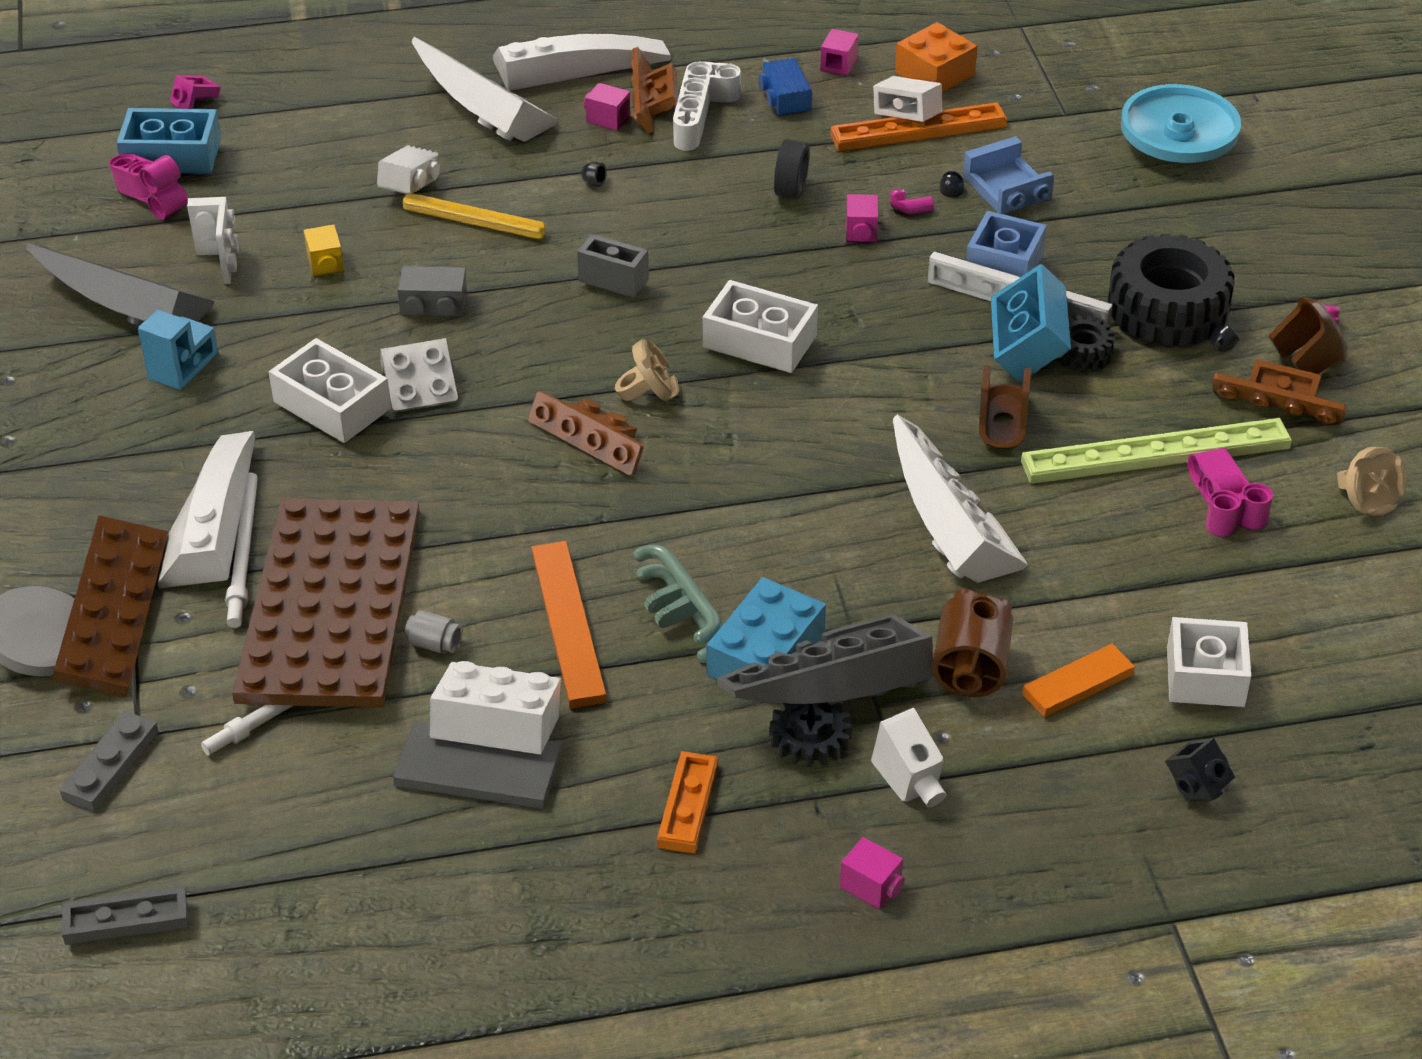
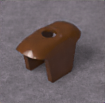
[1269,297,1348,374]
[979,365,1031,448]

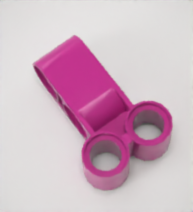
[109,153,188,220]
[1188,448,1273,536]

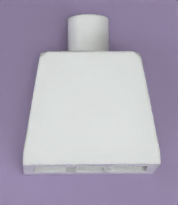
[871,708,946,807]

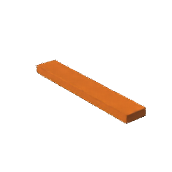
[830,102,1007,152]
[531,541,606,709]

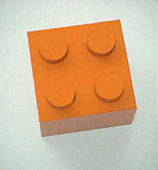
[895,22,978,92]

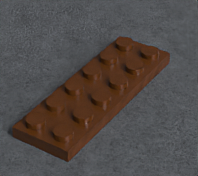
[52,515,169,696]

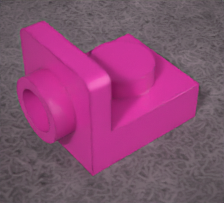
[170,75,221,109]

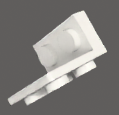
[187,197,239,284]
[380,338,458,413]

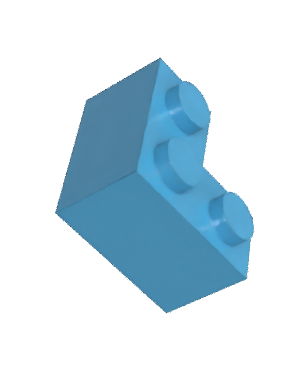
[138,309,218,390]

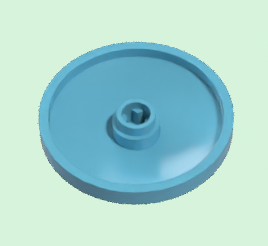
[1121,84,1241,163]

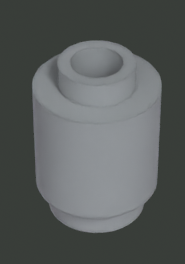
[405,610,463,654]

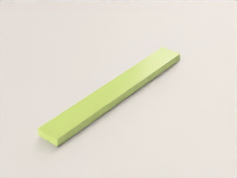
[1021,418,1292,484]

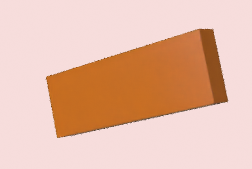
[1022,643,1135,718]
[657,751,718,854]

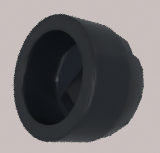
[581,162,607,187]
[939,171,964,197]
[1211,323,1240,352]

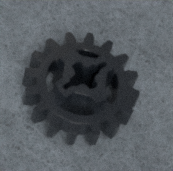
[769,702,852,767]

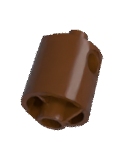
[932,589,1014,697]

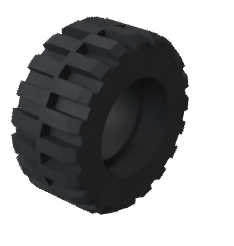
[1108,234,1235,348]

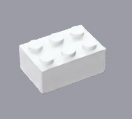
[702,280,818,373]
[268,338,391,443]
[430,661,561,755]

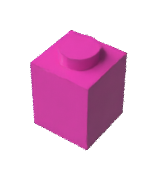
[820,29,859,76]
[583,83,631,131]
[846,194,878,242]
[840,837,905,909]

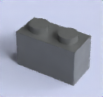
[577,234,649,298]
[398,266,467,316]

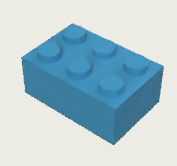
[117,108,221,175]
[991,264,1071,382]
[706,577,826,680]

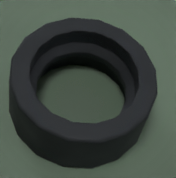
[774,139,810,199]

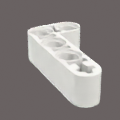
[673,62,741,151]

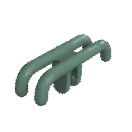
[633,544,721,663]

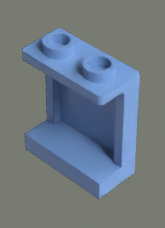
[963,136,1054,214]

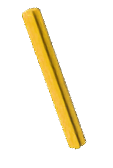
[403,193,546,240]

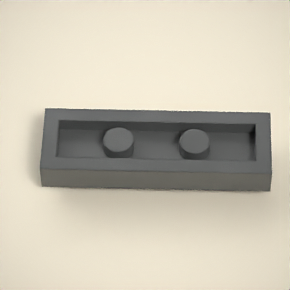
[59,711,159,812]
[62,886,188,945]

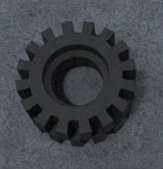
[1056,315,1115,373]

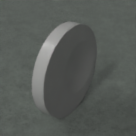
[0,586,74,676]

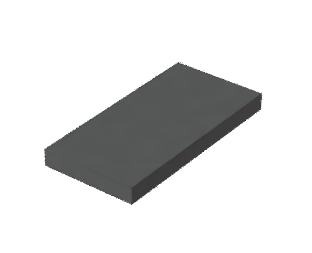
[393,721,562,809]

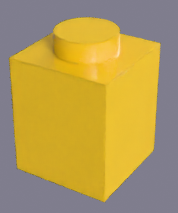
[303,224,344,277]

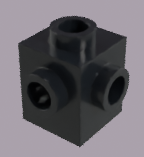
[1165,738,1236,802]

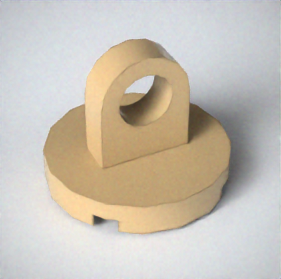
[615,339,679,401]
[1337,447,1406,516]

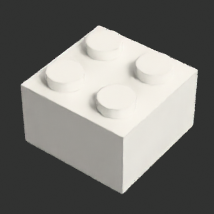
[1167,617,1251,707]

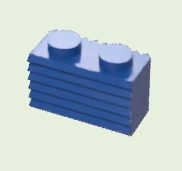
[759,57,812,116]

